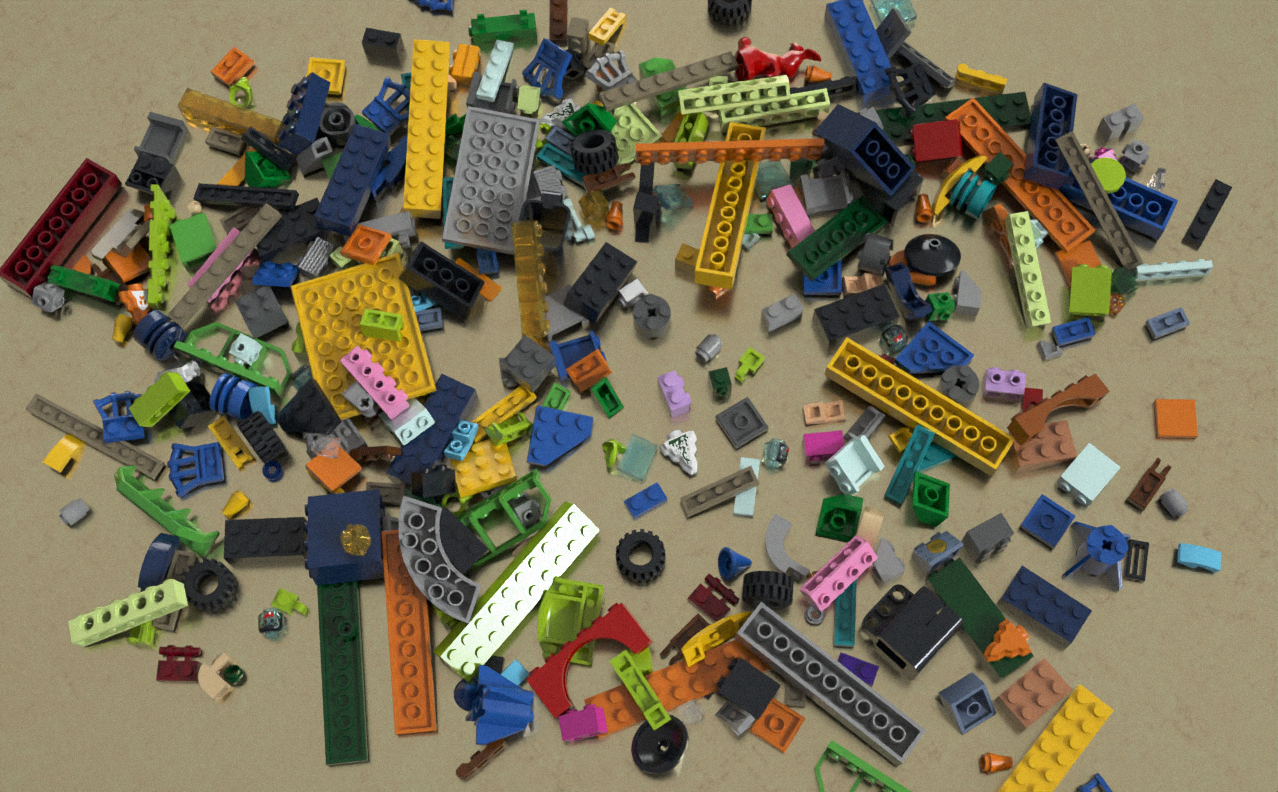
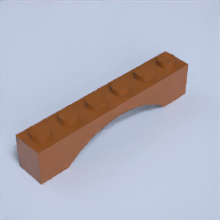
[1007,373,1110,446]

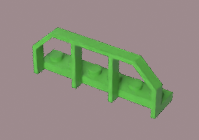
[174,322,292,399]
[114,465,220,558]
[456,468,551,566]
[814,740,911,792]

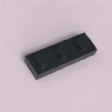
[241,126,296,172]

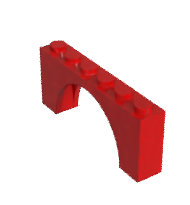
[526,603,654,719]

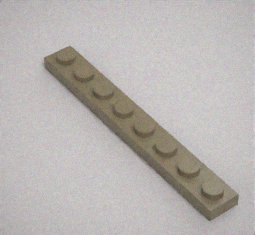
[599,51,739,111]
[1055,131,1143,272]
[167,203,282,328]
[25,393,165,480]

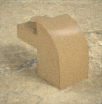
[856,507,884,549]
[198,653,234,702]

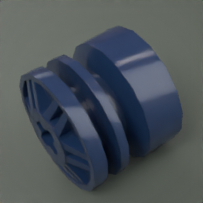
[133,310,186,361]

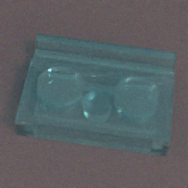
[652,184,694,211]
[617,434,658,481]

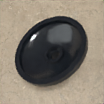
[904,234,961,276]
[631,714,689,774]

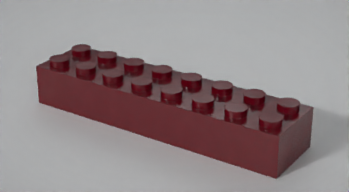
[0,158,122,299]

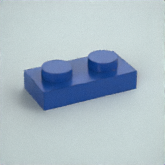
[1051,317,1095,346]
[624,482,667,519]

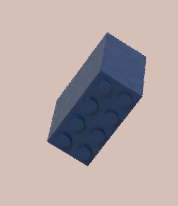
[814,104,916,196]
[305,489,386,585]

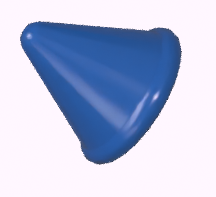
[718,547,752,581]
[454,677,478,711]

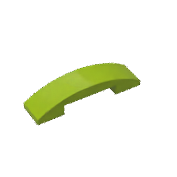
[609,650,671,730]

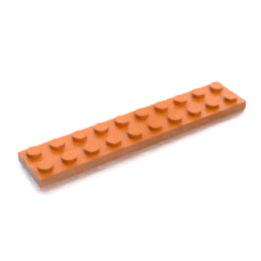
[944,97,1095,254]
[635,138,825,165]
[381,530,437,735]
[584,640,773,739]

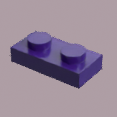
[838,652,879,687]

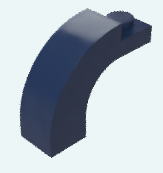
[884,262,932,320]
[138,533,179,592]

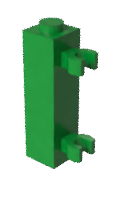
[468,9,537,44]
[47,265,120,302]

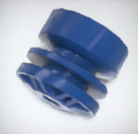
[209,373,258,421]

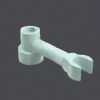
[564,197,595,243]

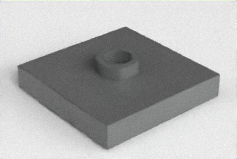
[876,8,911,59]
[715,397,769,449]

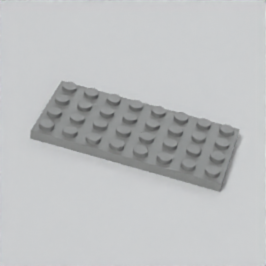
[442,106,540,255]

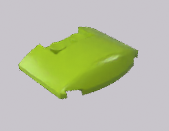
[537,578,604,666]

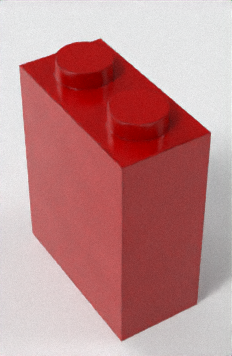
[911,119,963,163]

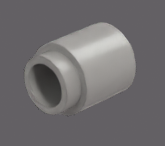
[695,334,722,362]
[1160,488,1189,518]
[59,498,90,526]

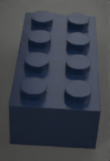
[277,72,331,155]
[997,565,1092,648]

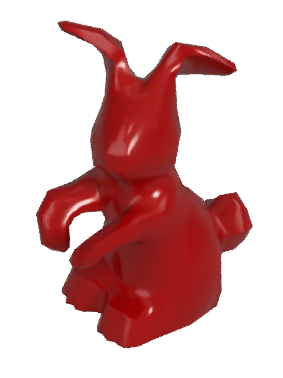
[734,37,821,82]

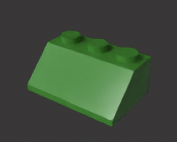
[639,57,687,118]

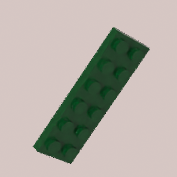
[786,195,888,282]

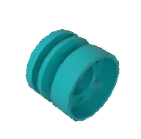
[949,170,997,219]

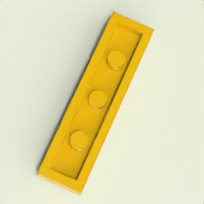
[472,385,537,443]

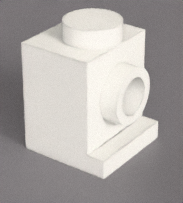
[618,279,648,309]

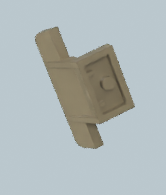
[91,209,150,261]

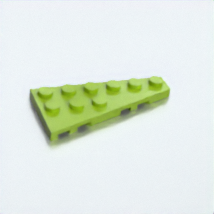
[148,184,175,310]

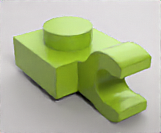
[735,347,765,382]
[271,588,308,615]

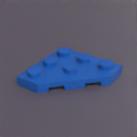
[894,321,974,374]
[526,405,593,466]

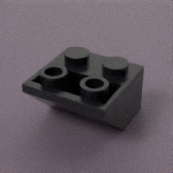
[125,153,179,195]
[168,380,216,429]

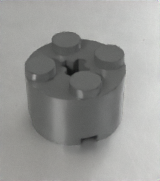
[319,103,357,145]
[858,233,894,276]
[633,294,671,338]
[937,365,979,408]

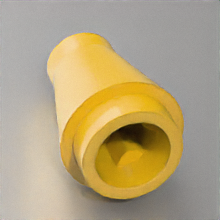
[112,314,133,343]
[221,490,250,519]

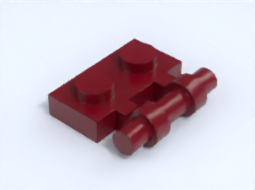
[687,574,740,623]
[156,645,201,683]

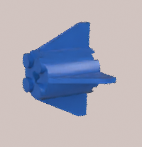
[1062,521,1131,591]
[465,665,534,745]

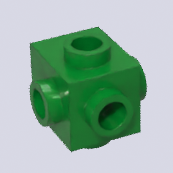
[925,292,955,321]

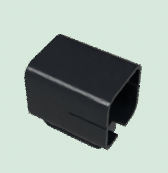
[515,190,574,277]
[861,584,964,680]

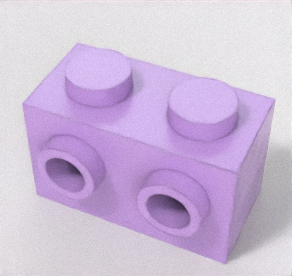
[982,367,1026,401]
[658,370,691,418]

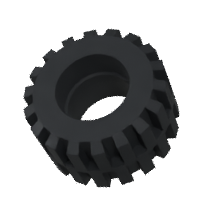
[708,0,752,24]
[570,129,619,175]
[238,410,286,463]
[615,529,666,583]
[181,558,237,612]
[742,571,794,609]

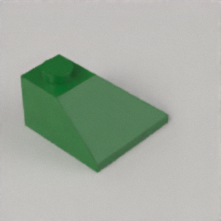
[562,103,617,137]
[245,151,292,189]
[912,471,950,527]
[815,494,863,542]

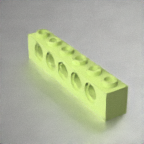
[678,75,791,114]
[719,88,830,133]
[1004,211,1051,329]
[68,579,188,647]

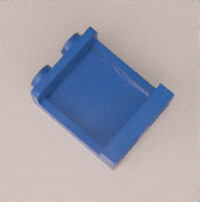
[549,330,607,383]

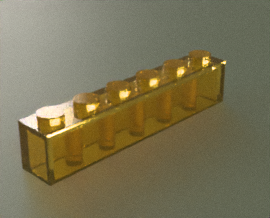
[178,88,284,145]
[511,220,551,338]

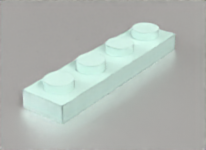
[476,40,514,102]
[1132,259,1213,281]

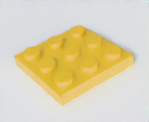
[450,439,517,498]

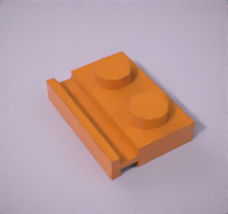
[210,47,255,87]
[566,349,613,393]

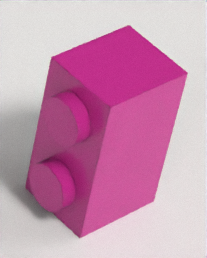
[802,430,844,464]
[558,704,608,742]

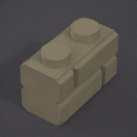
[567,17,590,57]

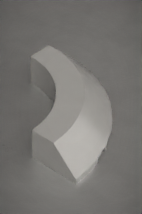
[398,496,481,624]

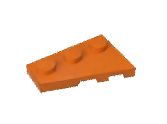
[982,203,1013,260]

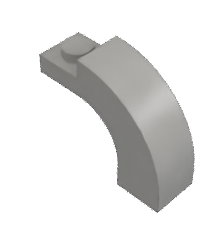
[765,513,810,581]

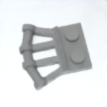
[585,51,638,91]
[302,418,367,458]

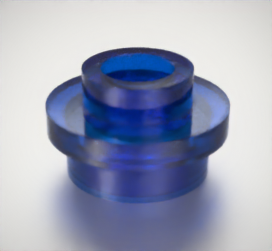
[262,461,282,480]

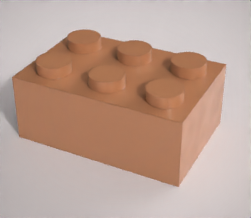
[1008,420,1077,474]
[995,658,1072,732]

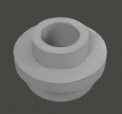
[805,605,825,624]

